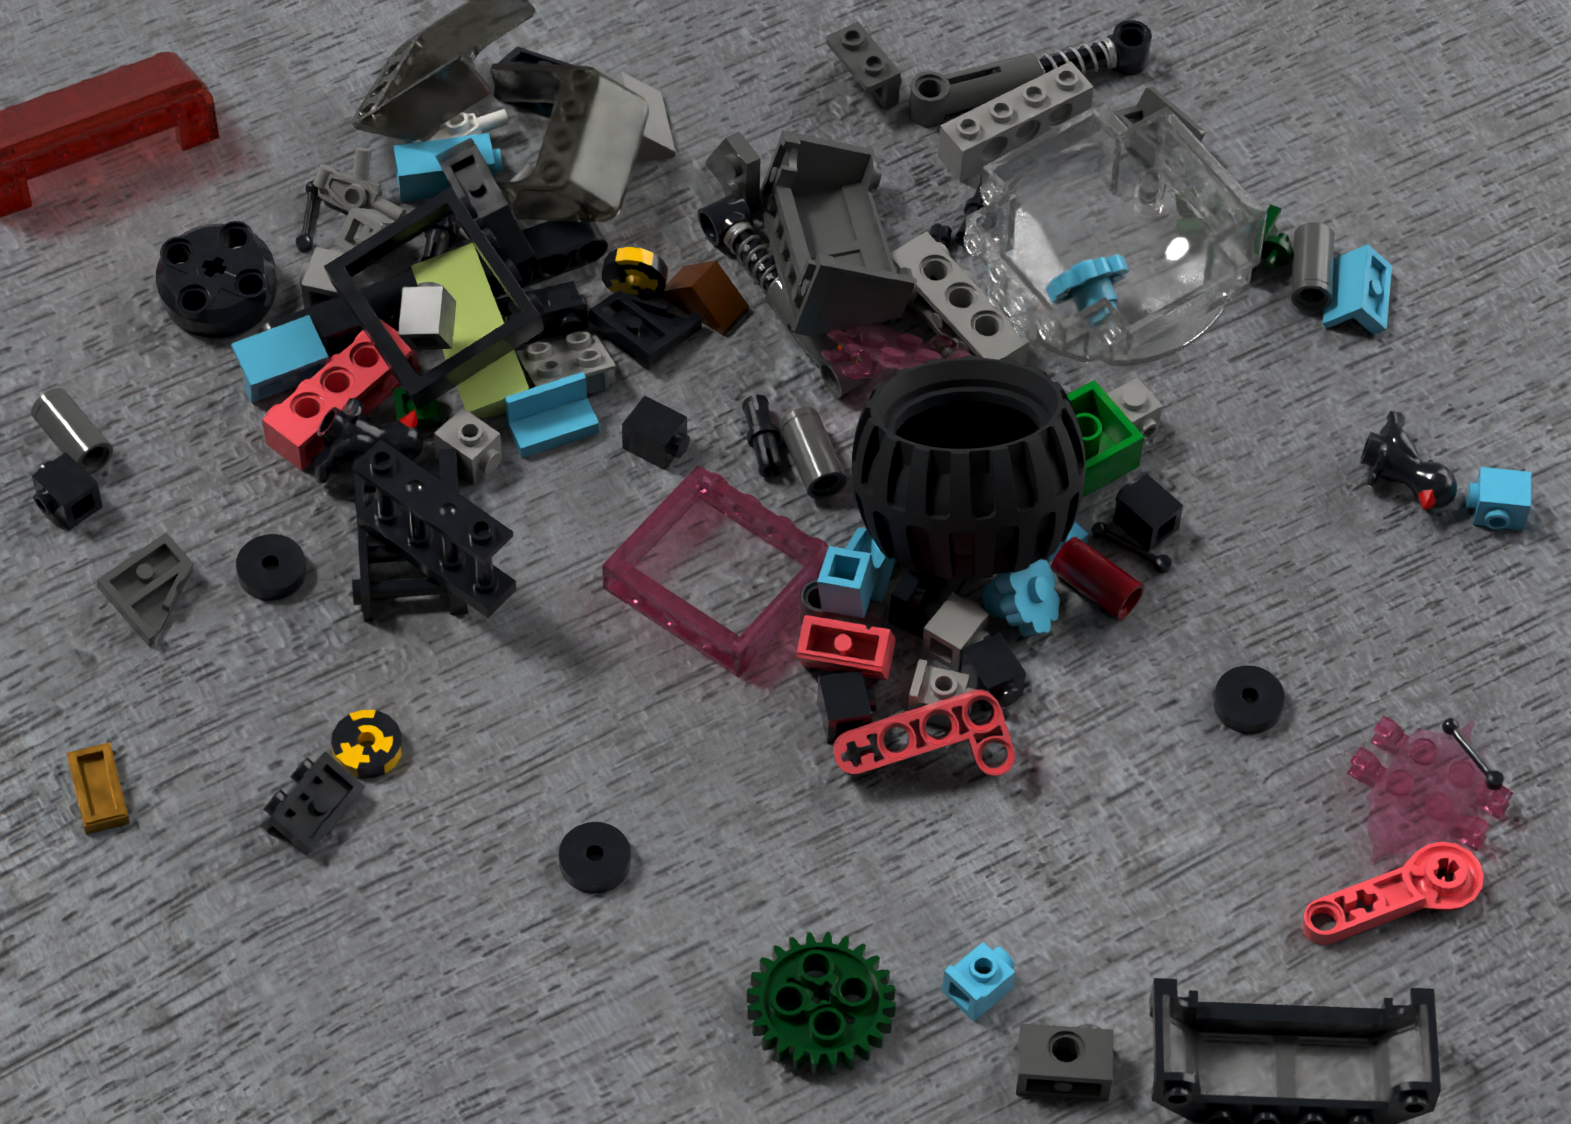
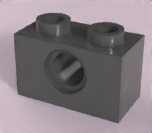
[1015,1021,1114,1101]

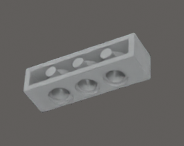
[938,61,1094,182]
[890,231,1029,365]

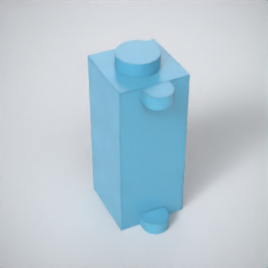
[393,133,503,202]

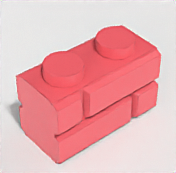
[796,615,896,681]

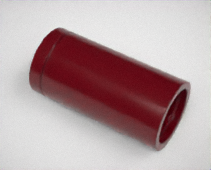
[1051,536,1145,620]

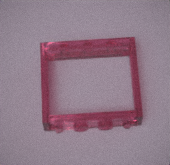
[602,465,829,678]

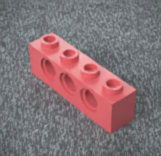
[262,319,419,471]

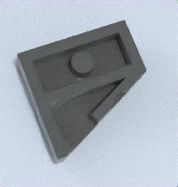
[706,131,761,213]
[97,533,193,646]

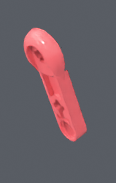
[1302,841,1484,945]

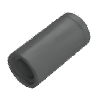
[1291,222,1335,311]
[31,388,113,474]
[779,407,847,499]

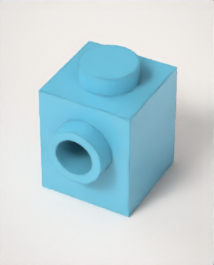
[1466,467,1531,530]

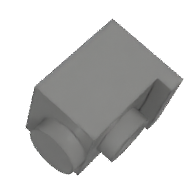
[334,207,395,261]
[908,659,976,727]

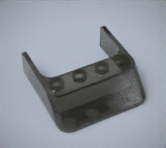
[351,0,536,142]
[452,63,649,223]

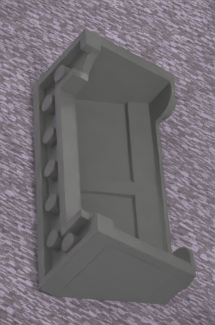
[760,130,917,336]

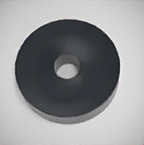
[236,534,306,601]
[1213,666,1285,734]
[559,822,631,893]

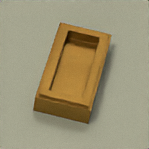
[66,742,130,835]

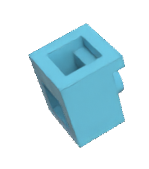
[942,942,1015,1022]

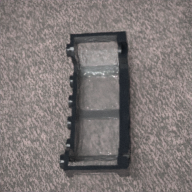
[1149,978,1441,1124]

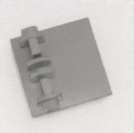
[515,331,617,394]

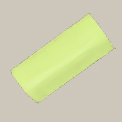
[411,243,529,418]

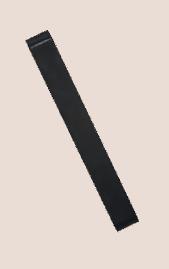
[256,210,608,359]

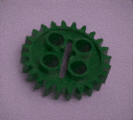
[747,932,896,1075]

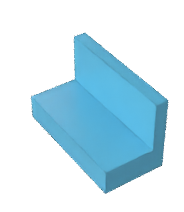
[1322,244,1392,335]
[231,315,329,403]
[505,372,600,458]

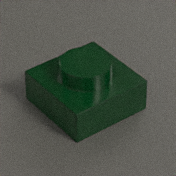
[392,388,440,429]

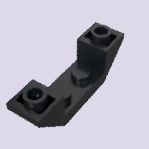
[435,138,537,270]

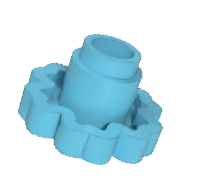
[1045,254,1130,324]
[983,559,1060,636]

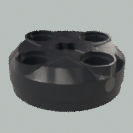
[156,221,277,338]

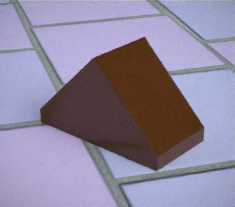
[659,260,749,336]

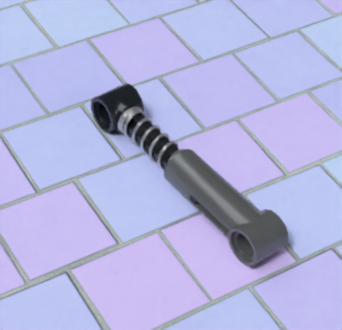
[909,20,1152,127]
[698,192,876,398]

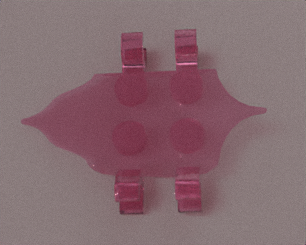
[821,323,973,380]
[1348,716,1513,863]

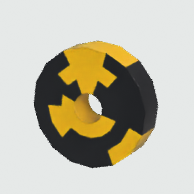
[602,247,668,300]
[331,710,403,778]

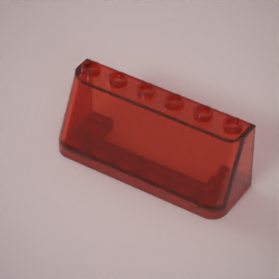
[0,52,220,218]

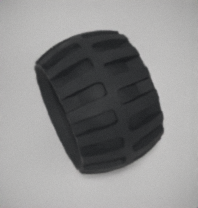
[852,356,1086,579]

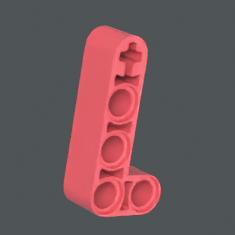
[833,690,1015,776]

